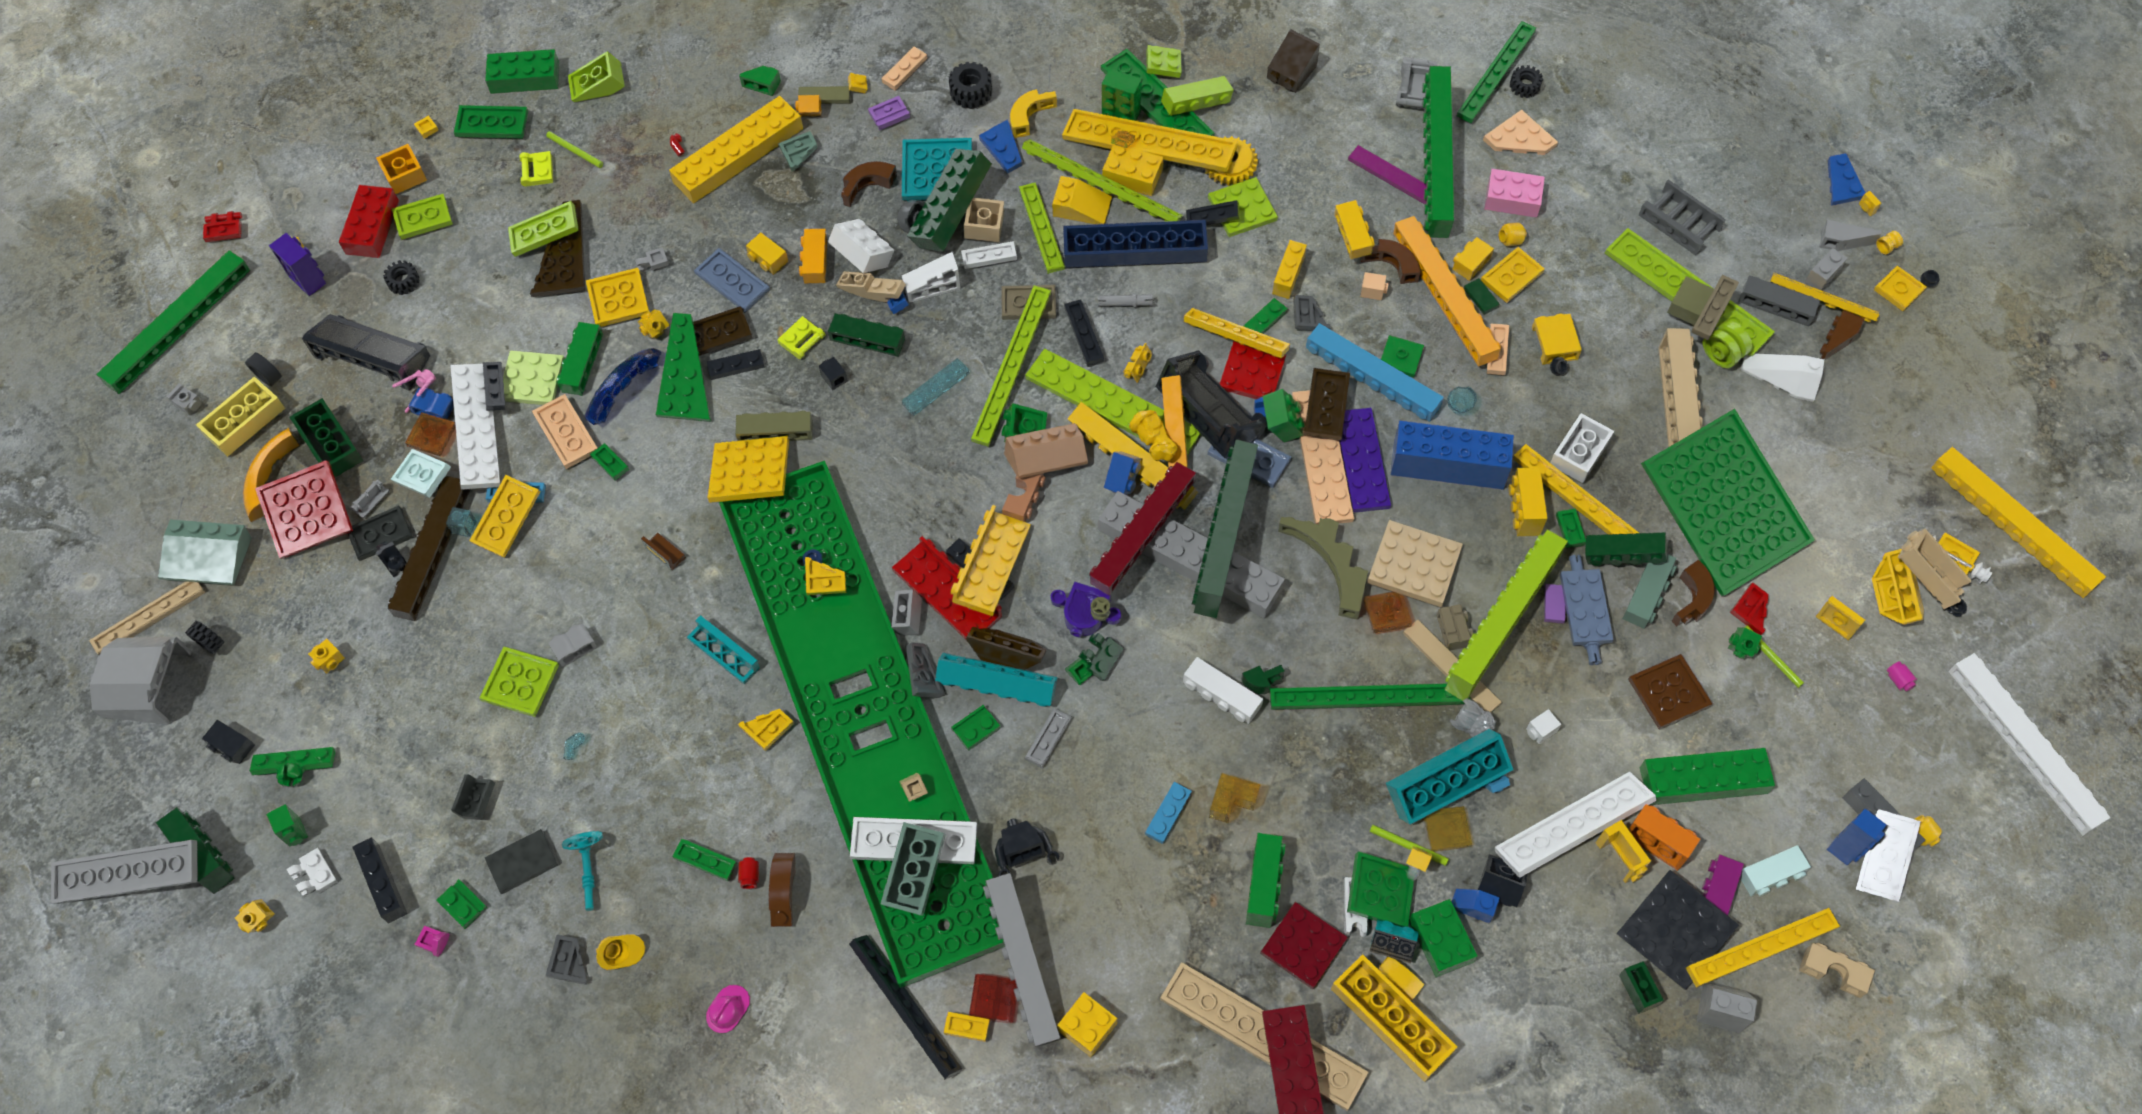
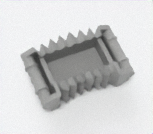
[1395,57,1437,110]

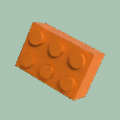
[1628,804,1700,871]

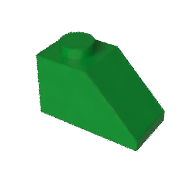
[739,66,781,96]

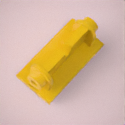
[1123,343,1153,383]

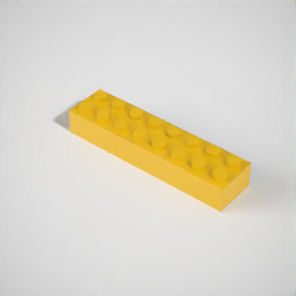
[669,95,803,204]

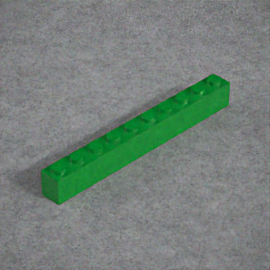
[96,250,251,394]

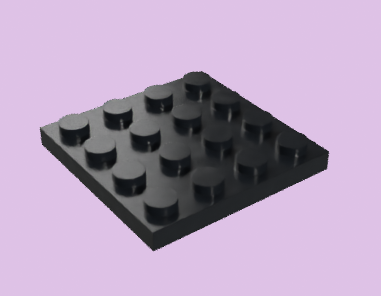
[1616,870,1739,990]

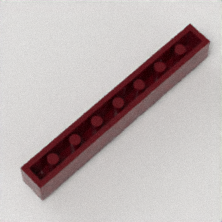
[1089,462,1196,596]

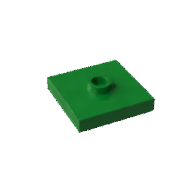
[1381,335,1424,378]

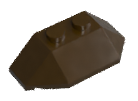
[966,627,1047,670]

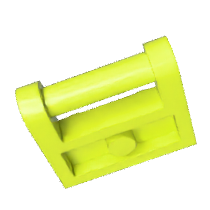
[519,151,553,187]
[777,316,826,360]

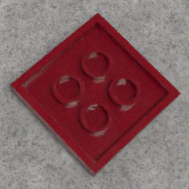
[1260,902,1348,989]

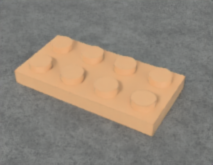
[532,394,597,469]

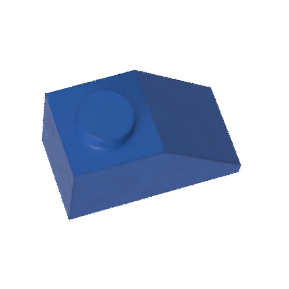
[1452,889,1499,923]

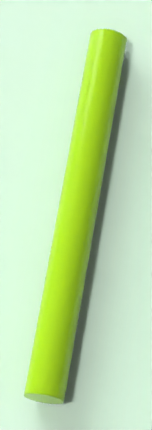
[546,131,603,168]
[1745,625,1804,688]
[1369,824,1449,866]

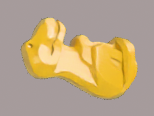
[1129,410,1178,461]

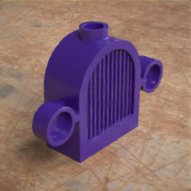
[1050,581,1121,638]

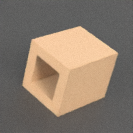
[1360,272,1389,300]

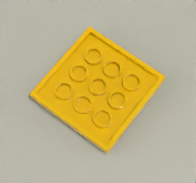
[707,436,789,503]

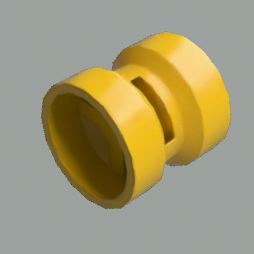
[1876,231,1903,255]

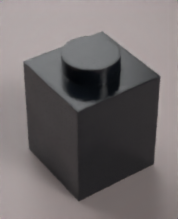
[819,357,848,390]

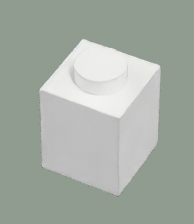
[1526,709,1561,744]

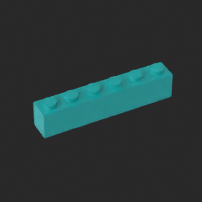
[935,653,1057,706]

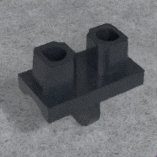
[375,541,407,577]

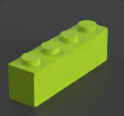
[1161,76,1234,115]

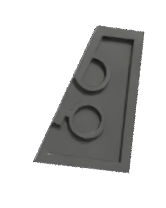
[906,642,945,698]

